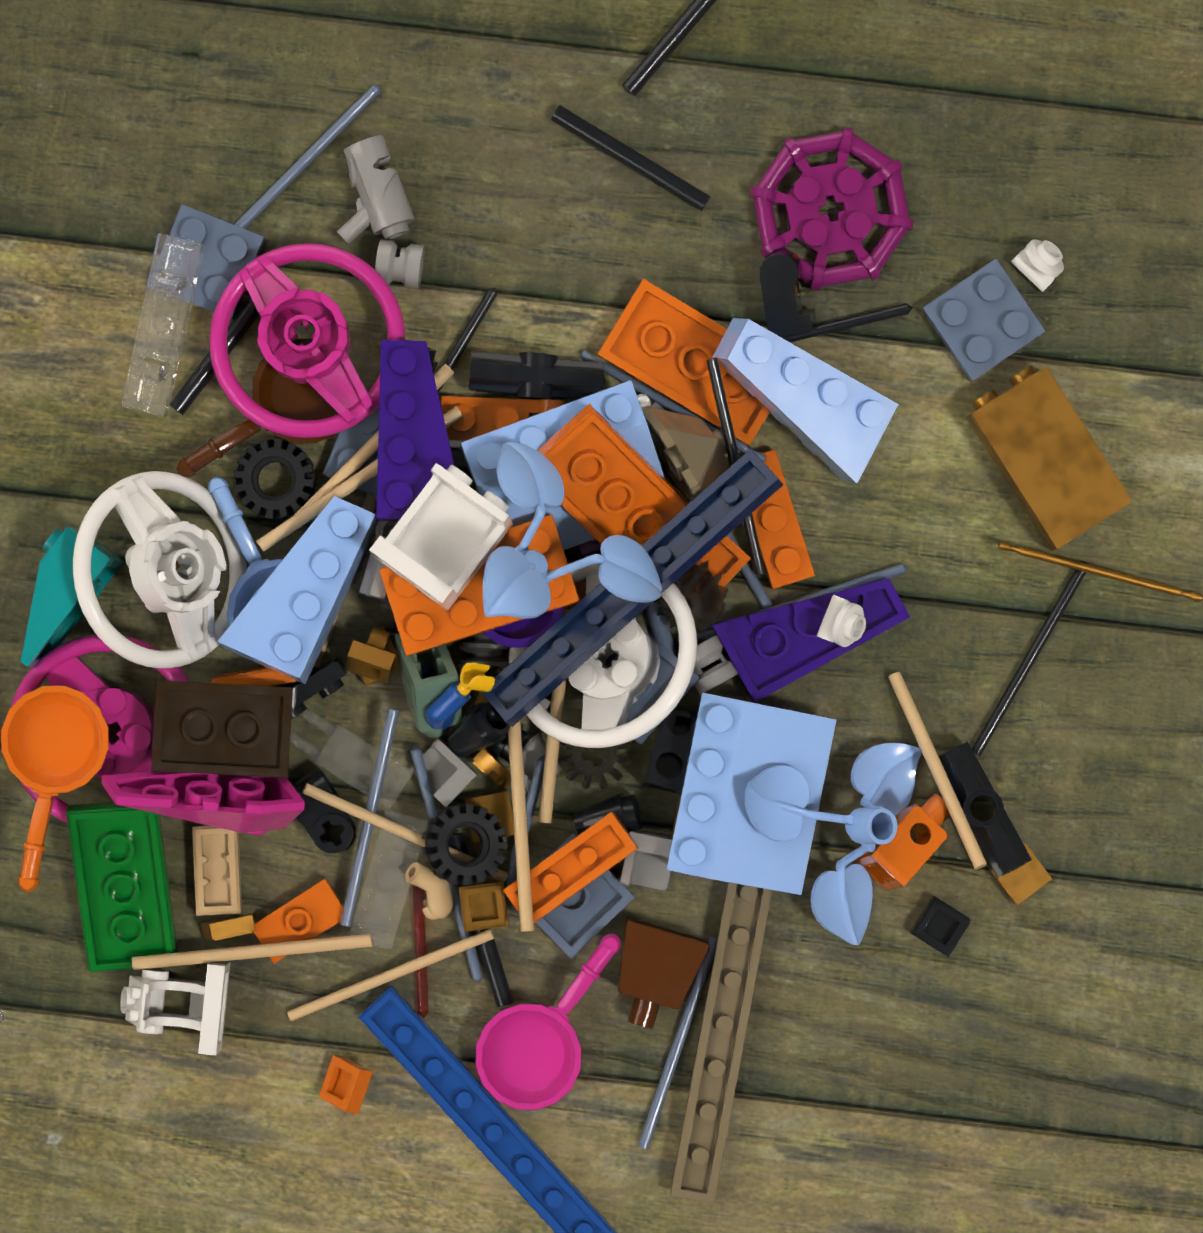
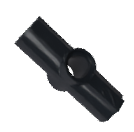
[469,352,605,400]
[939,742,1032,879]

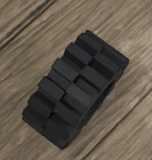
[233,438,317,520]
[421,804,508,885]

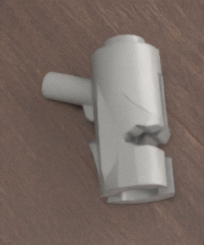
[337,135,415,245]

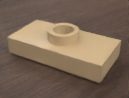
[192,825,242,916]

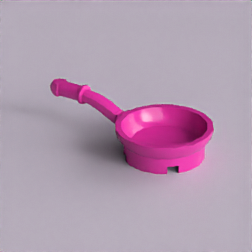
[476,934,621,1110]

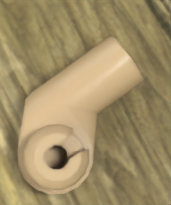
[405,862,453,920]

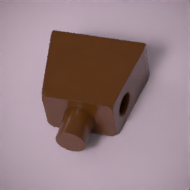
[618,917,709,1029]

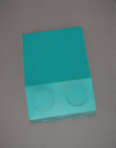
[21,526,125,667]

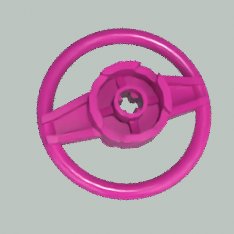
[209,243,405,438]
[11,635,190,823]

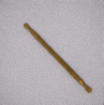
[998,541,1203,602]

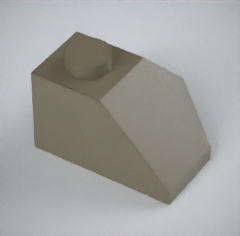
[642,407,729,503]

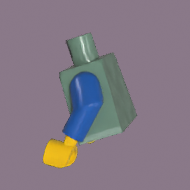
[394,633,495,738]

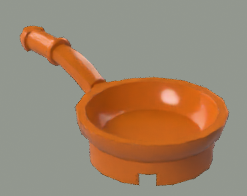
[1,686,109,892]

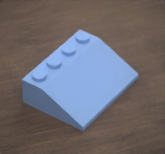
[460,380,664,550]
[667,693,837,895]

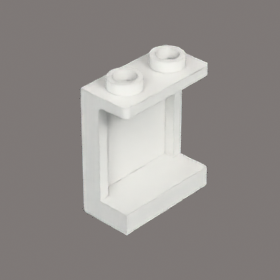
[369,463,513,611]

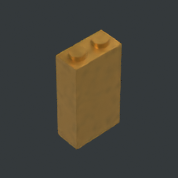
[966,366,1133,551]

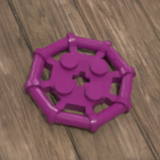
[749,127,914,291]

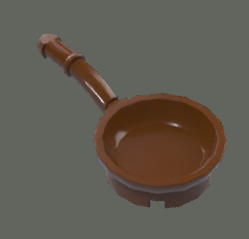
[176,339,338,477]

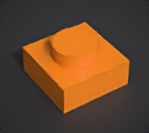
[318,1055,373,1114]

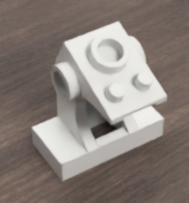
[120,961,231,1055]

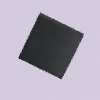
[910,895,972,957]

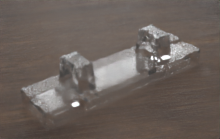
[121,233,205,417]

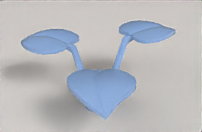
[483,442,662,619]
[745,743,922,945]

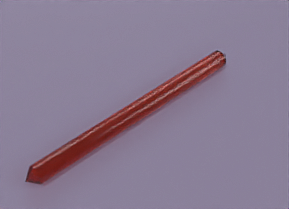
[413,885,429,1019]

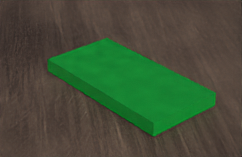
[66,802,178,972]

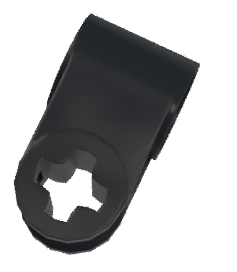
[292,767,356,853]

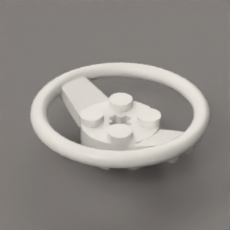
[73,471,247,668]
[508,564,697,748]

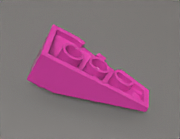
[102,771,305,835]

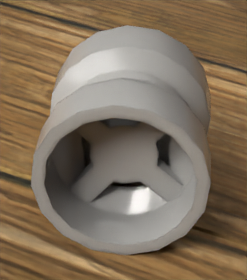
[375,239,425,289]
[693,635,738,694]

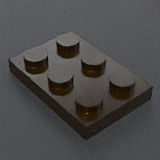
[150,680,293,778]

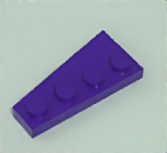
[376,340,455,521]
[711,578,910,703]

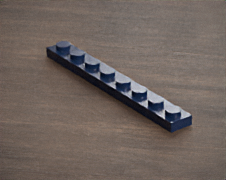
[481,448,783,727]

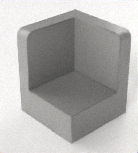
[411,737,478,807]
[620,830,673,890]

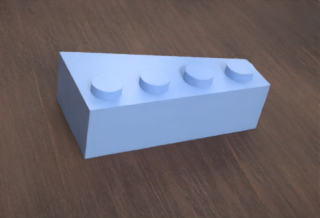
[712,318,899,483]
[217,496,379,684]

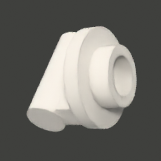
[1011,239,1064,292]
[816,595,866,647]

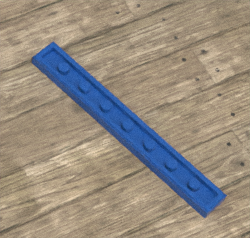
[358,986,618,1233]

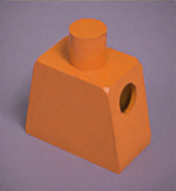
[854,793,950,891]

